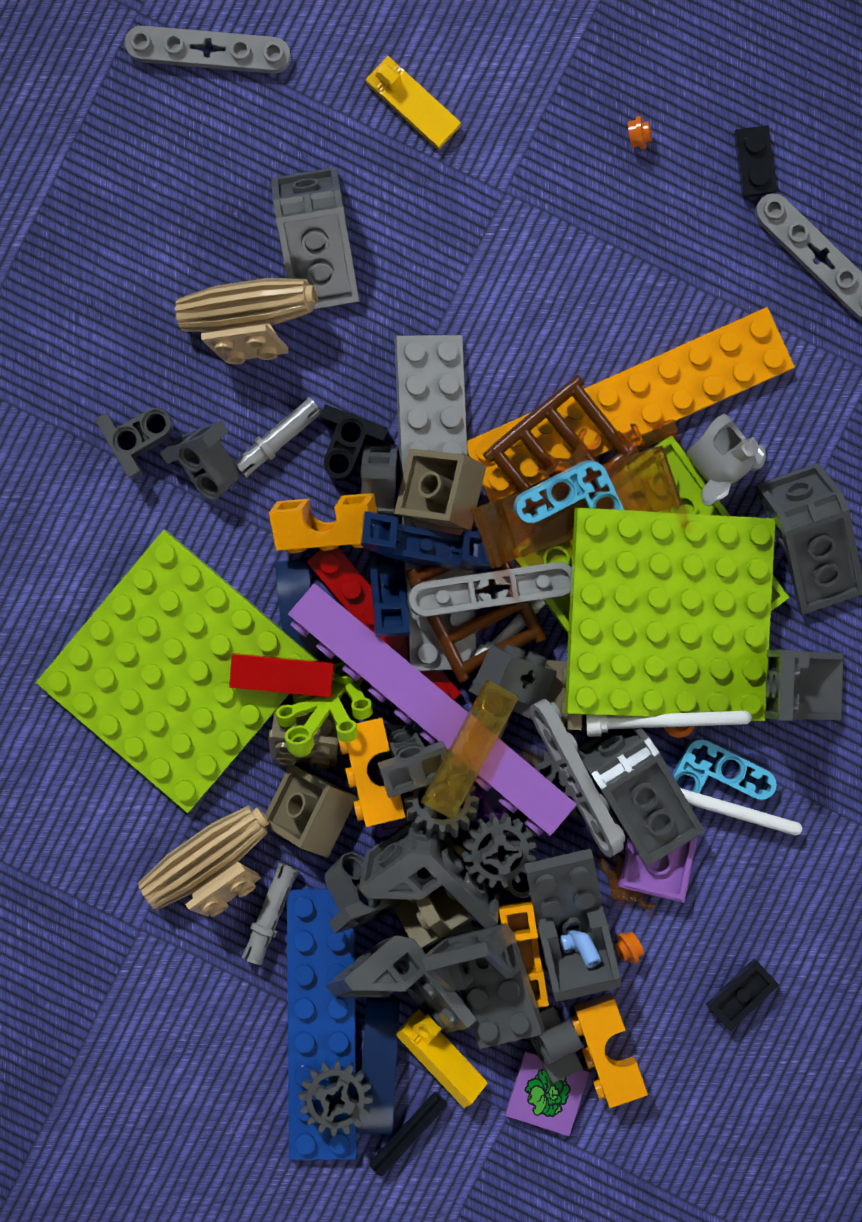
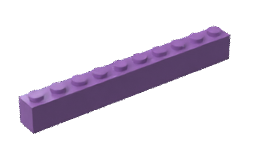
[288,583,577,836]

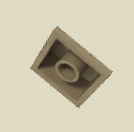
[394,449,486,531]
[265,765,357,858]

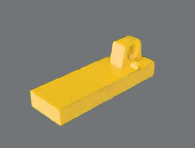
[365,56,461,150]
[395,1009,488,1109]

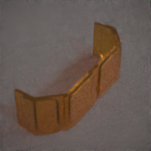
[471,446,682,569]

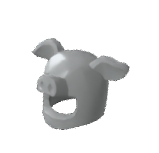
[687,414,766,506]

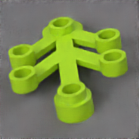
[275,661,373,757]

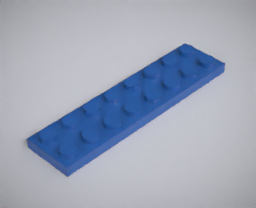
[287,888,357,1160]

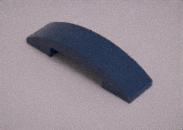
[361,511,497,570]
[369,515,410,637]
[275,558,321,661]
[359,998,400,1136]

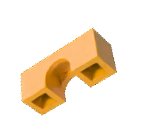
[269,493,378,553]
[338,718,406,827]
[499,899,549,1007]
[571,993,648,1108]

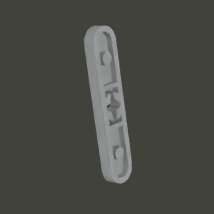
[125,26,291,74]
[755,193,862,320]
[408,562,572,617]
[530,699,625,857]

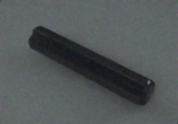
[370,1092,447,1176]

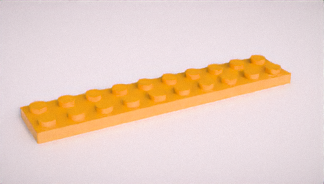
[467,307,795,504]

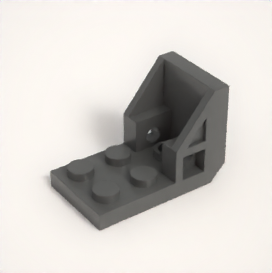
[271,167,359,309]
[756,463,862,615]
[764,650,844,721]
[577,728,705,867]
[359,820,500,928]
[524,849,622,1002]
[422,923,545,1049]
[325,936,477,1033]

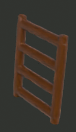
[483,375,639,527]
[405,529,547,683]

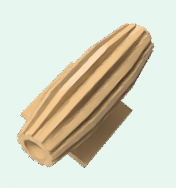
[175,278,318,364]
[138,805,270,917]

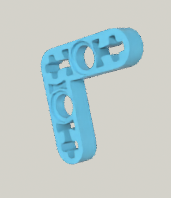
[513,460,624,523]
[672,739,777,808]

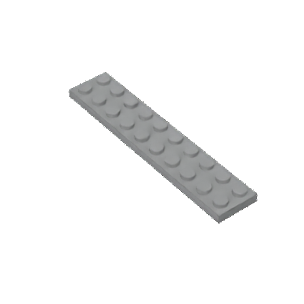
[394,335,476,671]

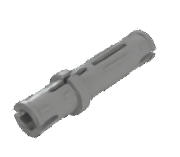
[233,397,322,478]
[241,863,299,965]

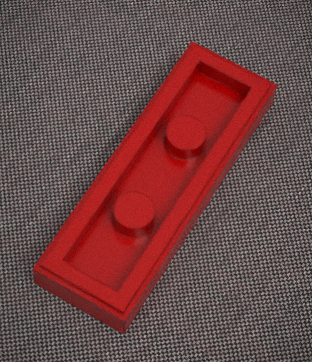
[229,653,334,697]

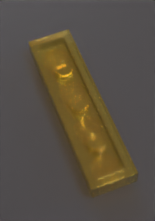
[421,680,519,820]

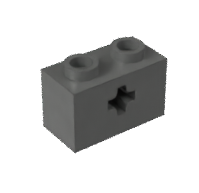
[474,644,558,705]

